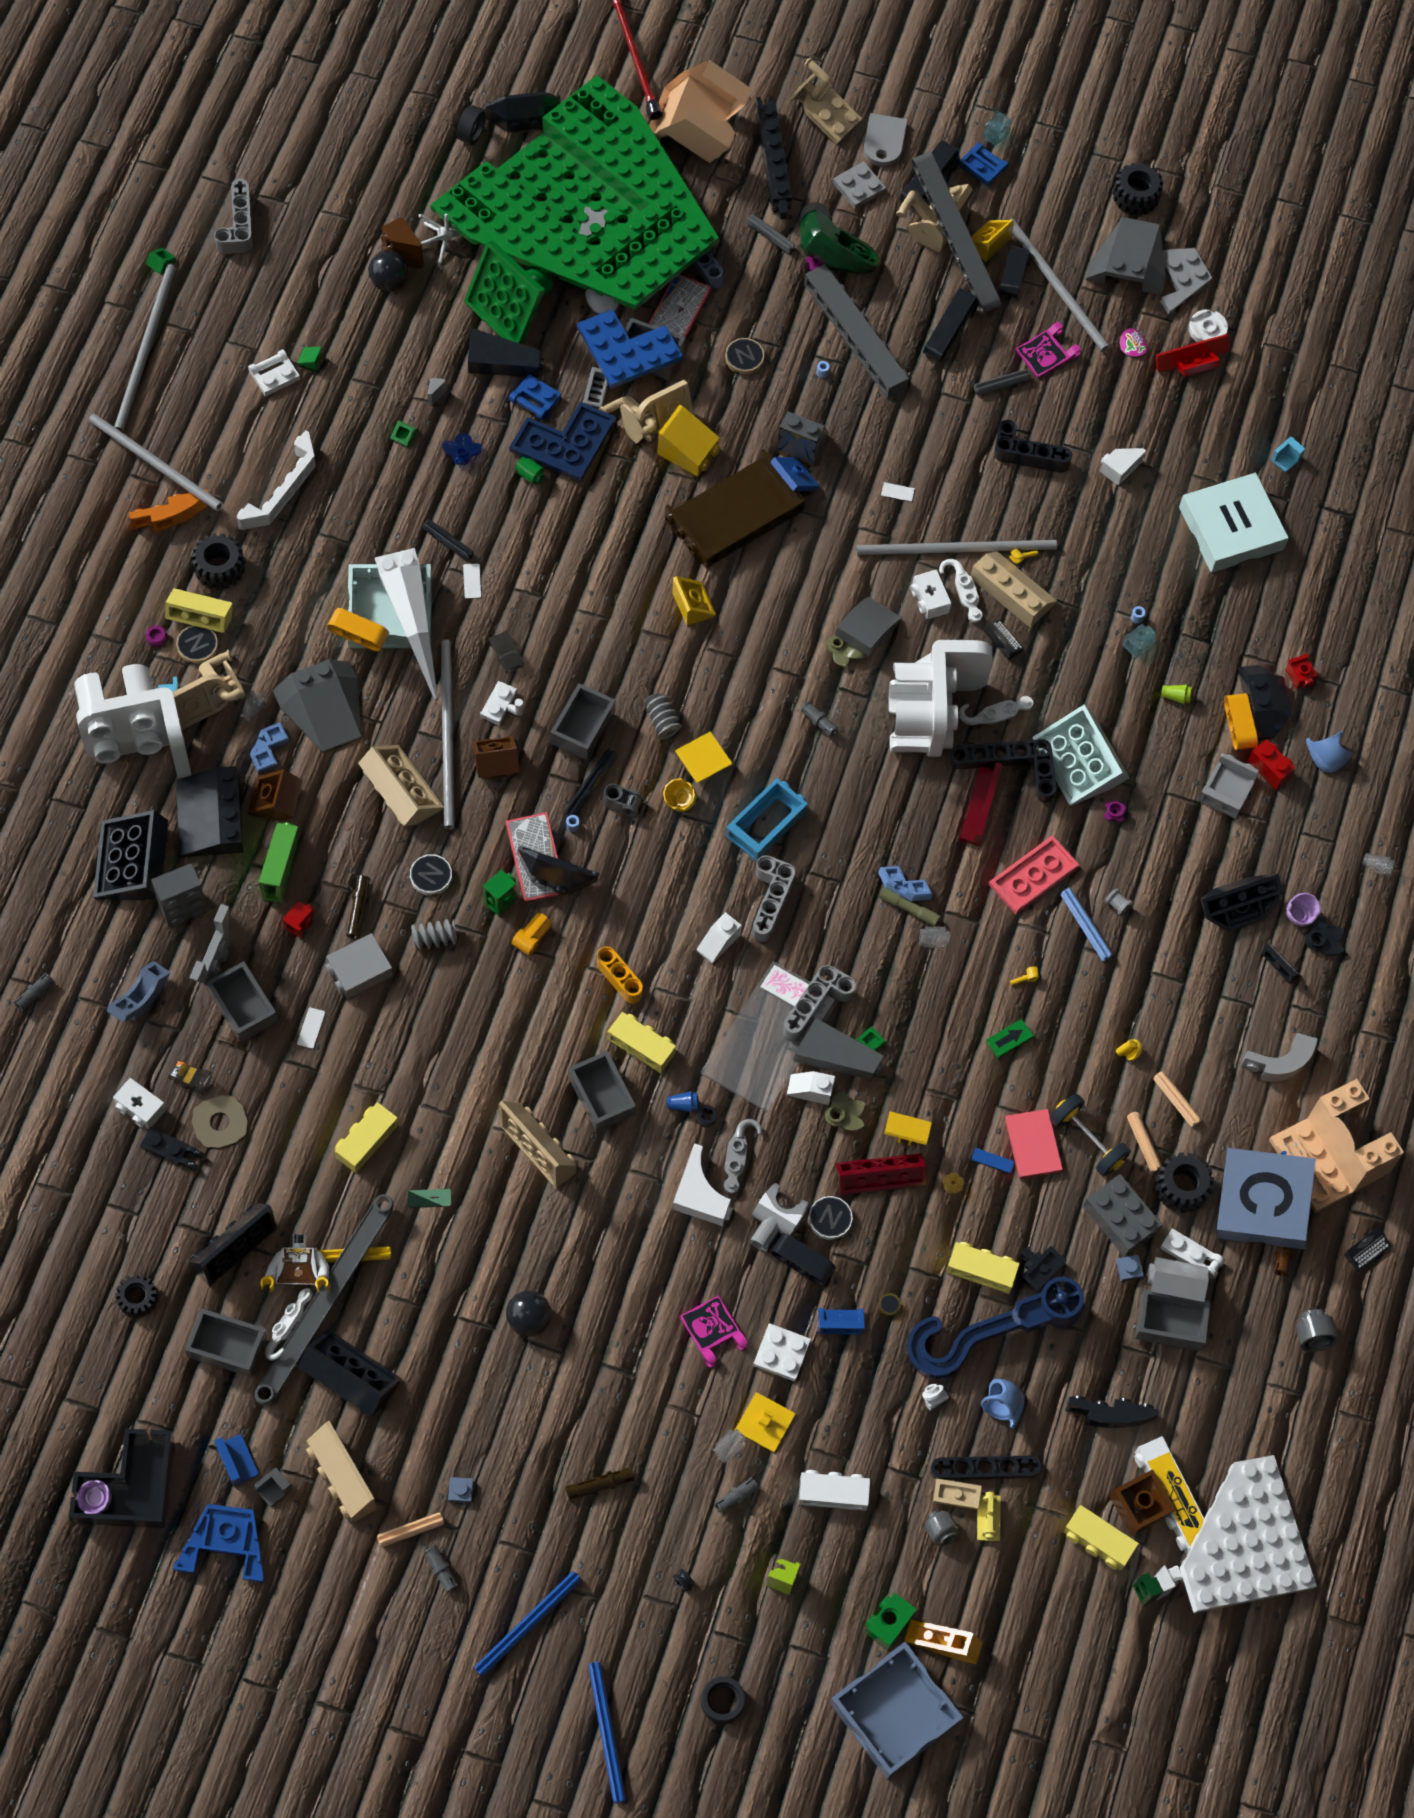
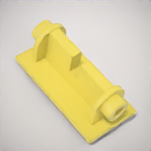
[977,1492,1001,1541]

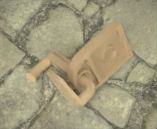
[790,58,862,145]
[896,184,973,252]
[599,380,694,443]
[173,650,245,730]

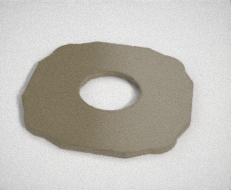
[192,1095,248,1149]

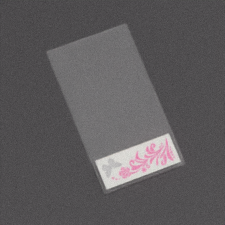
[700,961,839,1112]

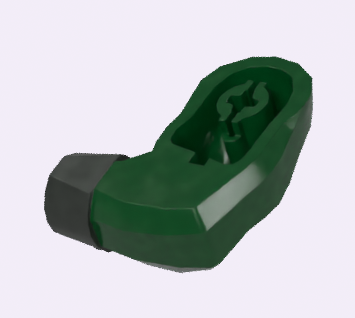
[800,202,881,274]

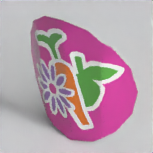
[1119,328,1147,357]

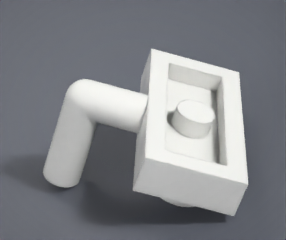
[480,681,523,725]

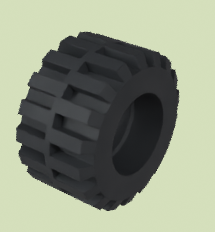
[1112,162,1163,215]
[192,533,245,590]
[1155,1152,1214,1213]

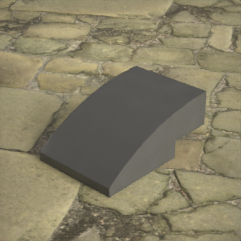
[835,597,902,656]

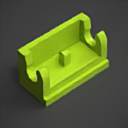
[766,1559,800,1595]

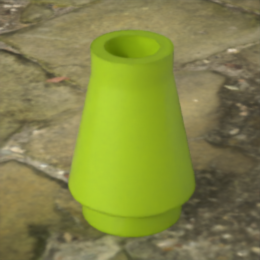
[1161,685,1192,704]

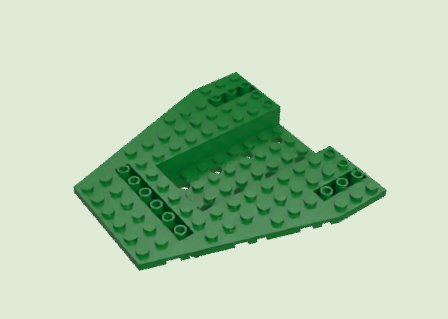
[430,75,719,310]

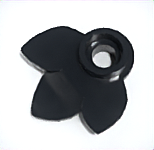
[1305,917,1344,956]

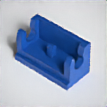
[818,1308,864,1335]

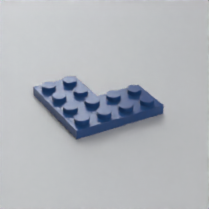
[577,309,683,389]

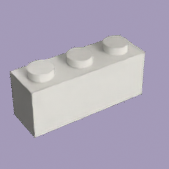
[798,1470,870,1511]

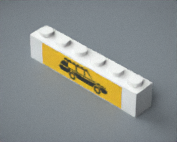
[1134,1436,1204,1556]

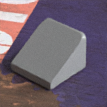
[428,377,447,405]

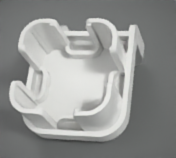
[889,640,993,757]
[74,664,192,779]

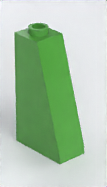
[259,822,299,903]

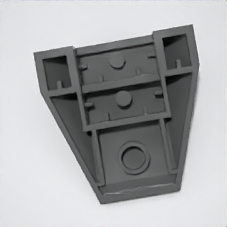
[1086,217,1166,295]
[273,659,362,753]

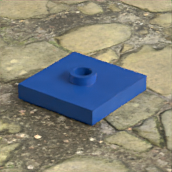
[771,457,819,491]

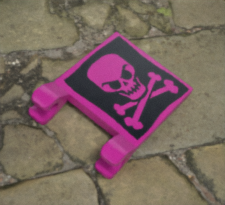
[1016,322,1081,378]
[680,1295,747,1368]

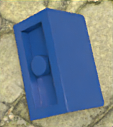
[214,1434,258,1487]

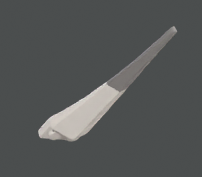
[375,548,438,701]

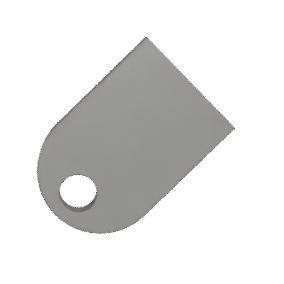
[864,113,907,167]

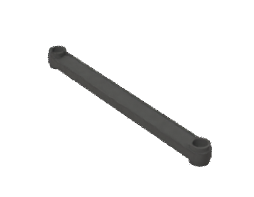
[255,1194,394,1406]

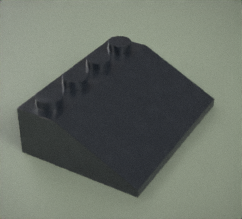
[176,766,244,858]
[93,810,169,900]
[190,1203,277,1287]

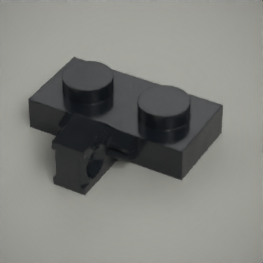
[1019,1246,1067,1293]

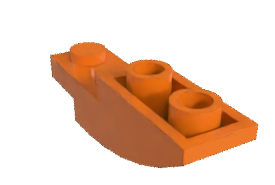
[129,489,208,532]

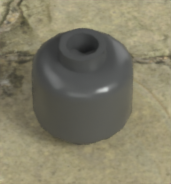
[925,1510,959,1546]

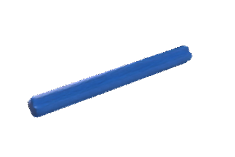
[474,1571,581,1676]
[588,1662,626,1803]

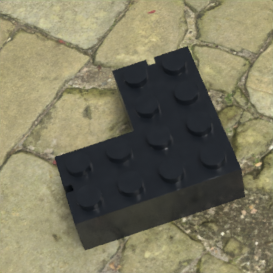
[69,1428,174,1528]

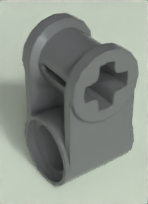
[603,784,645,818]

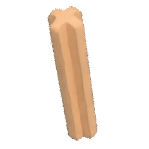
[1154,1071,1201,1127]
[1127,1112,1162,1172]
[377,1512,444,1547]

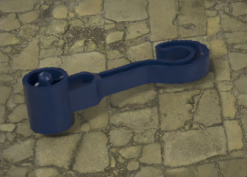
[907,1277,1084,1379]

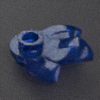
[443,433,482,466]

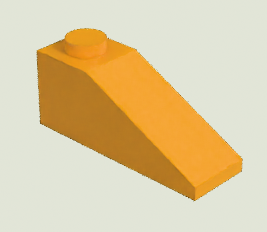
[904,1620,983,1664]

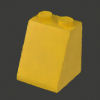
[657,405,720,477]

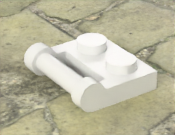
[248,350,300,397]

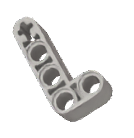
[214,179,253,254]
[752,856,795,942]
[783,965,856,1041]

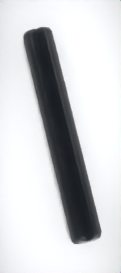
[565,749,616,816]

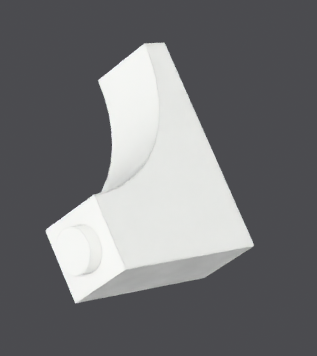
[673,1143,733,1226]

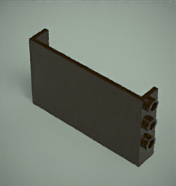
[664,449,805,569]

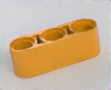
[327,608,389,651]
[1224,693,1258,750]
[597,947,643,1004]

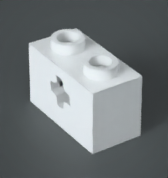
[911,570,951,619]
[113,1078,166,1129]

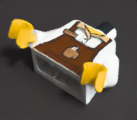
[260,1234,331,1293]

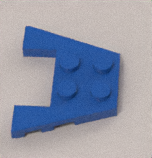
[173,1504,264,1583]

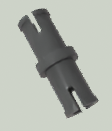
[801,701,839,737]
[13,973,55,1012]
[714,1477,759,1515]
[423,1545,459,1593]

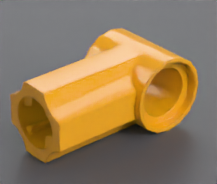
[511,913,552,956]

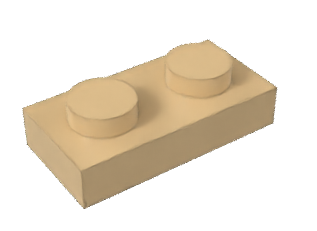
[933,1479,982,1510]

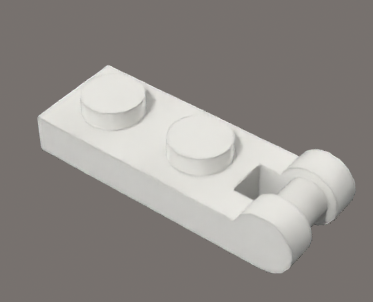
[1160,1228,1225,1279]

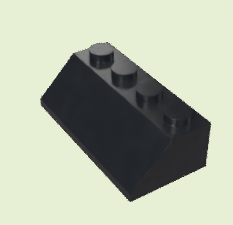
[298,1330,402,1417]

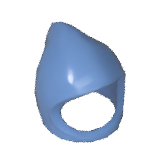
[1306,731,1353,773]
[981,1379,1024,1429]

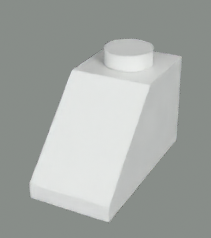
[1100,448,1146,486]
[696,912,742,964]
[787,1071,835,1105]

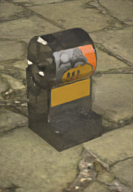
[168,1060,213,1096]

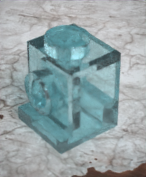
[983,110,1012,145]
[1122,624,1156,658]

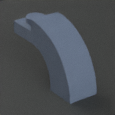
[107,961,171,1023]

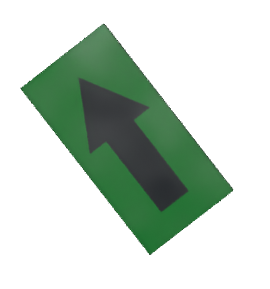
[986,1019,1034,1059]

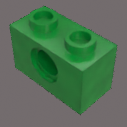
[483,869,517,917]
[865,1592,917,1651]

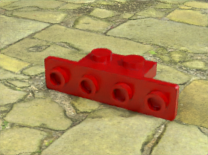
[1156,334,1229,377]

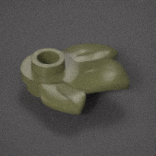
[826,635,865,668]
[825,1091,865,1131]

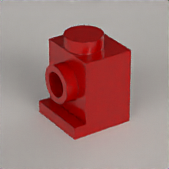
[1285,653,1318,689]
[282,901,315,939]

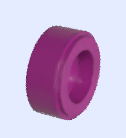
[146,626,167,647]

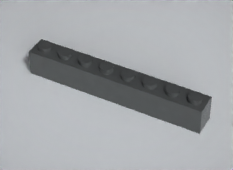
[804,264,909,399]

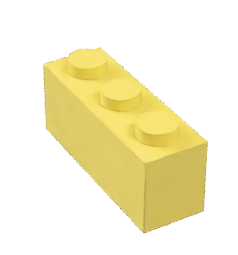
[165,588,233,633]
[607,1012,676,1074]
[335,1102,399,1173]
[946,1242,1019,1294]
[1063,1505,1139,1570]

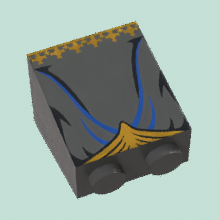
[777,411,829,466]

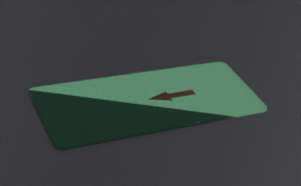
[408,1189,451,1207]

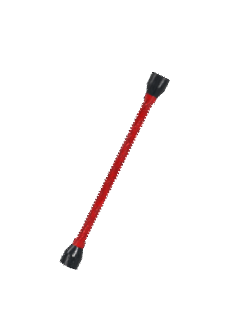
[609,0,663,120]

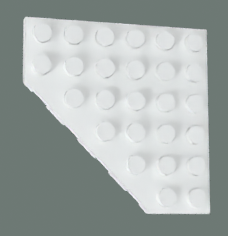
[1180,1455,1317,1613]

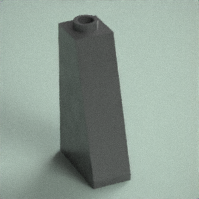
[793,1018,884,1080]

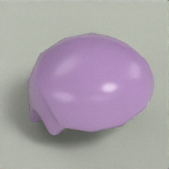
[1286,893,1321,927]
[77,1480,112,1514]

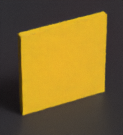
[675,732,732,784]
[884,1111,932,1146]
[735,1392,796,1453]

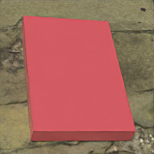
[1005,1109,1062,1179]

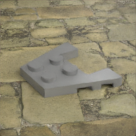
[1160,248,1212,315]
[189,904,229,985]

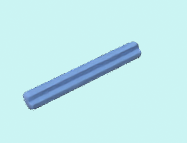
[1061,888,1112,961]

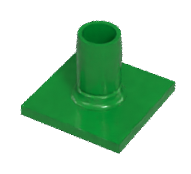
[464,240,553,344]

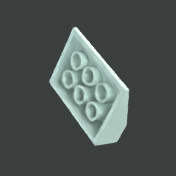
[1032,705,1129,806]

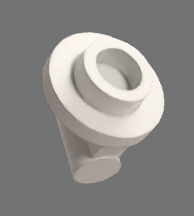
[922,1384,949,1410]

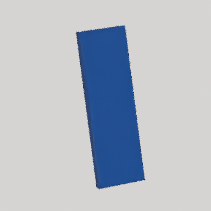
[971,1148,1015,1173]

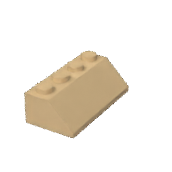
[971,551,1057,628]
[358,745,444,826]
[306,1421,377,1523]

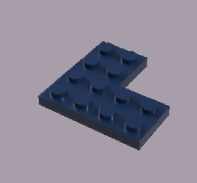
[509,402,616,482]

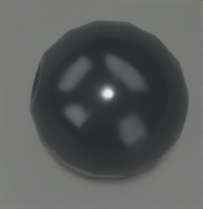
[368,251,409,291]
[506,1290,552,1337]

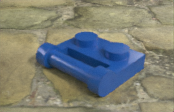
[958,142,1009,186]
[509,374,561,420]

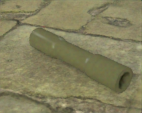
[879,886,940,927]

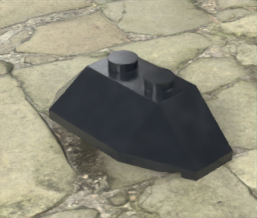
[485,92,561,132]
[1238,665,1292,740]
[517,845,600,895]
[1201,873,1284,931]

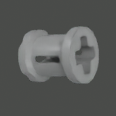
[1104,888,1133,916]

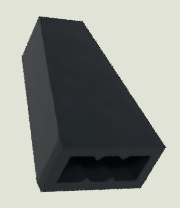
[468,329,544,378]

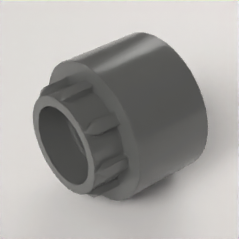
[1296,1309,1339,1352]

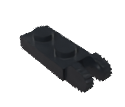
[140,1127,204,1170]

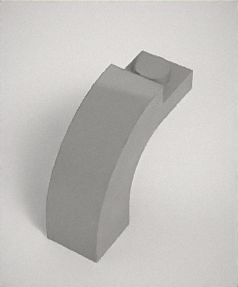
[1241,1033,1317,1082]

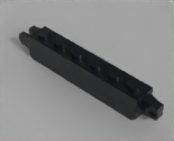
[756,96,792,219]

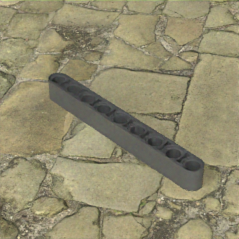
[911,151,1001,314]

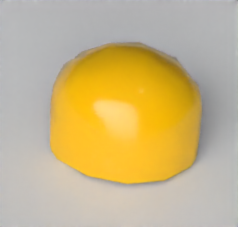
[663,778,697,812]

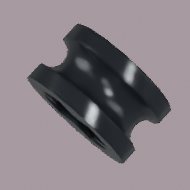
[697,1105,717,1127]
[672,1568,695,1592]

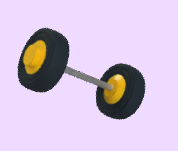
[1049,1094,1131,1177]

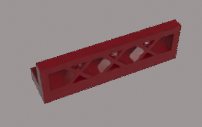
[959,762,1002,846]
[836,1153,927,1195]

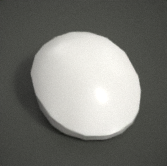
[585,289,618,314]

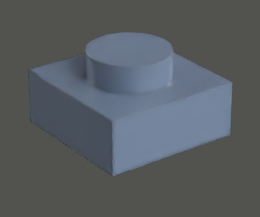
[1116,1255,1144,1282]
[448,1477,473,1503]

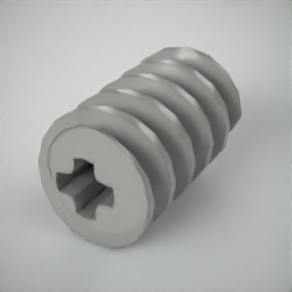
[644,693,682,740]
[411,919,457,951]

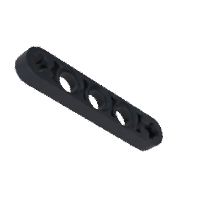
[930,1455,1042,1480]

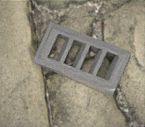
[583,367,609,409]

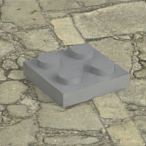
[832,161,886,209]

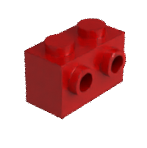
[1247,739,1296,790]

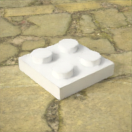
[753,1323,811,1382]

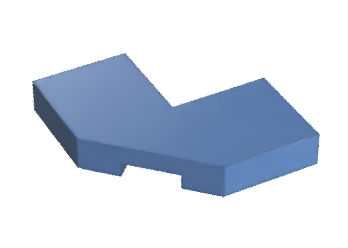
[250,722,289,774]
[878,866,933,901]

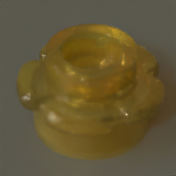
[943,1173,964,1194]

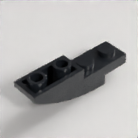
[1065,1395,1159,1428]

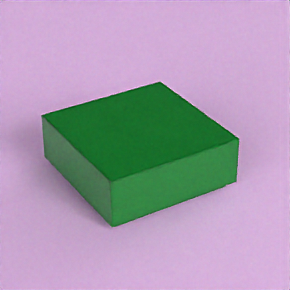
[856,1026,886,1052]

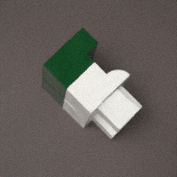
[1133,1565,1183,1606]

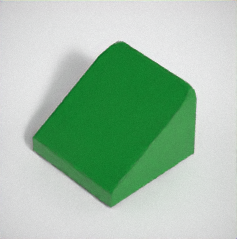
[147,248,177,274]
[297,347,323,370]
[390,420,419,447]

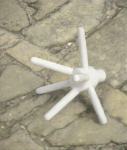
[419,214,460,264]

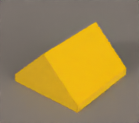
[971,220,1014,262]
[672,576,716,626]

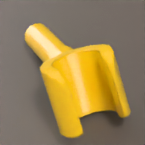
[1009,549,1038,564]
[1010,967,1039,986]

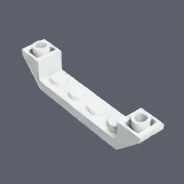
[237,430,316,530]

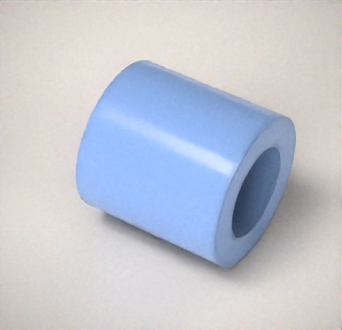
[816,361,829,378]
[1131,606,1145,624]
[566,815,579,832]

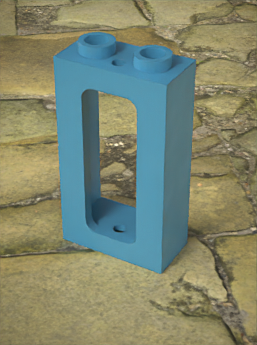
[725,778,808,862]

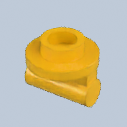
[1116,1039,1142,1061]

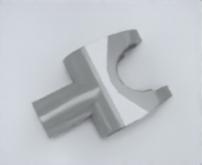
[750,1183,808,1251]

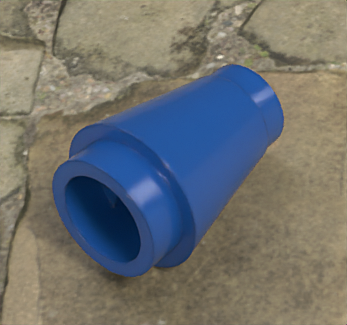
[667,1091,699,1113]

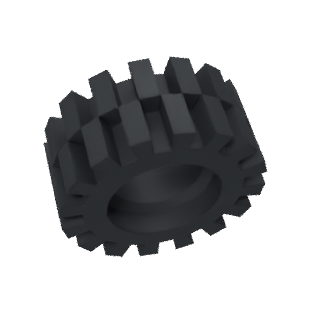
[115,1274,158,1318]

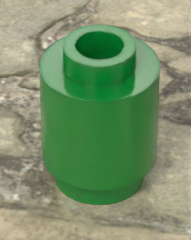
[515,457,545,485]

